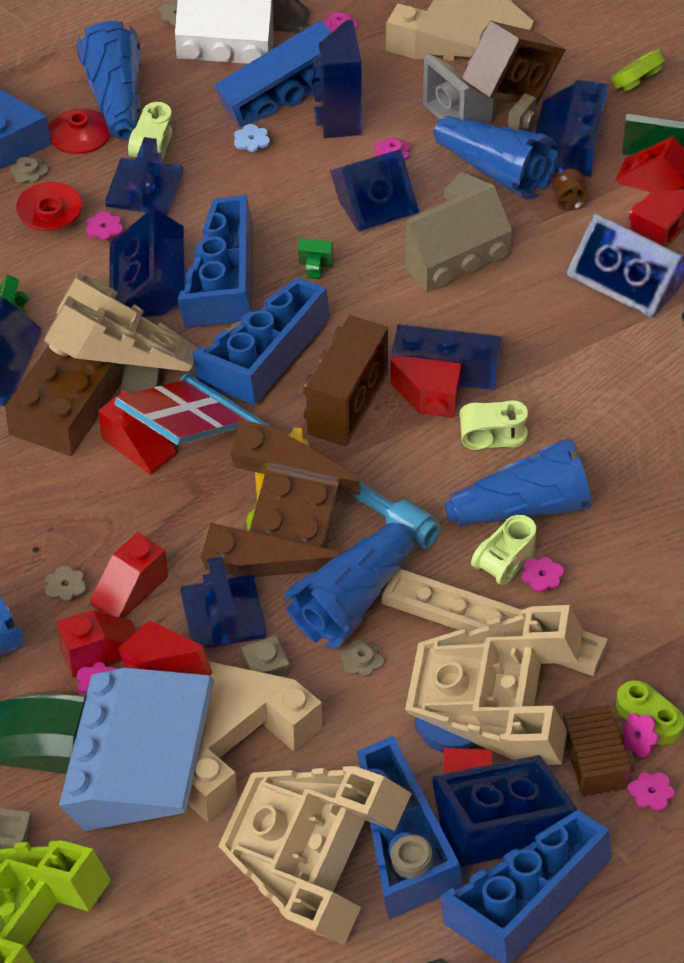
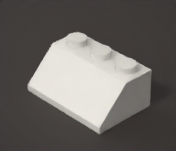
[175,0,274,64]

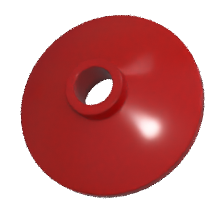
[48,108,111,154]
[16,182,82,231]

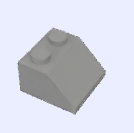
[423,54,494,124]

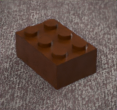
[461,21,566,106]
[303,315,388,447]
[5,345,121,457]

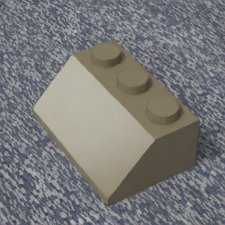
[405,182,512,292]

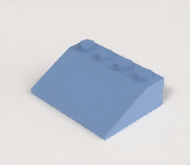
[59,668,214,831]

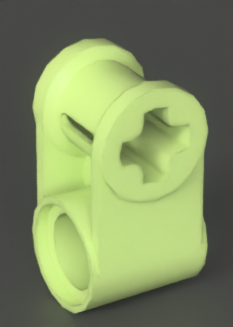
[128,102,173,163]
[459,400,528,450]
[471,515,536,586]

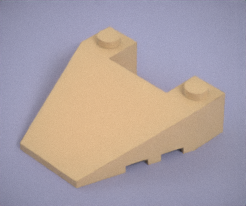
[386,0,534,61]
[44,270,197,371]
[405,605,583,765]
[188,661,322,822]
[218,766,412,945]

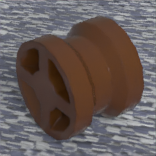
[552,169,589,211]

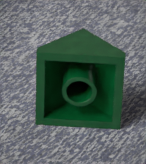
[622,114,684,155]

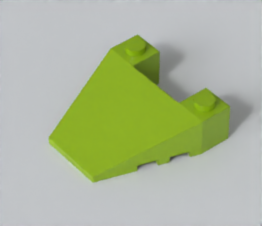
[0,840,111,963]

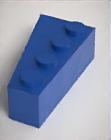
[214,20,353,127]
[0,89,51,170]
[178,195,253,327]
[192,277,330,405]
[357,735,463,920]
[440,810,611,963]

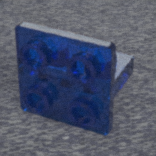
[105,137,183,215]
[180,556,267,649]

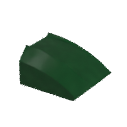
[0,691,87,774]

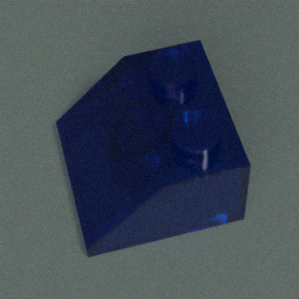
[330,149,420,231]

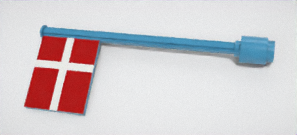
[114,373,441,549]

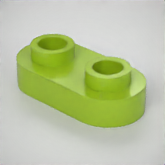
[610,48,666,91]
[616,681,684,745]

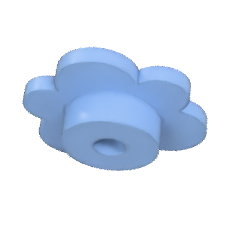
[234,124,270,152]

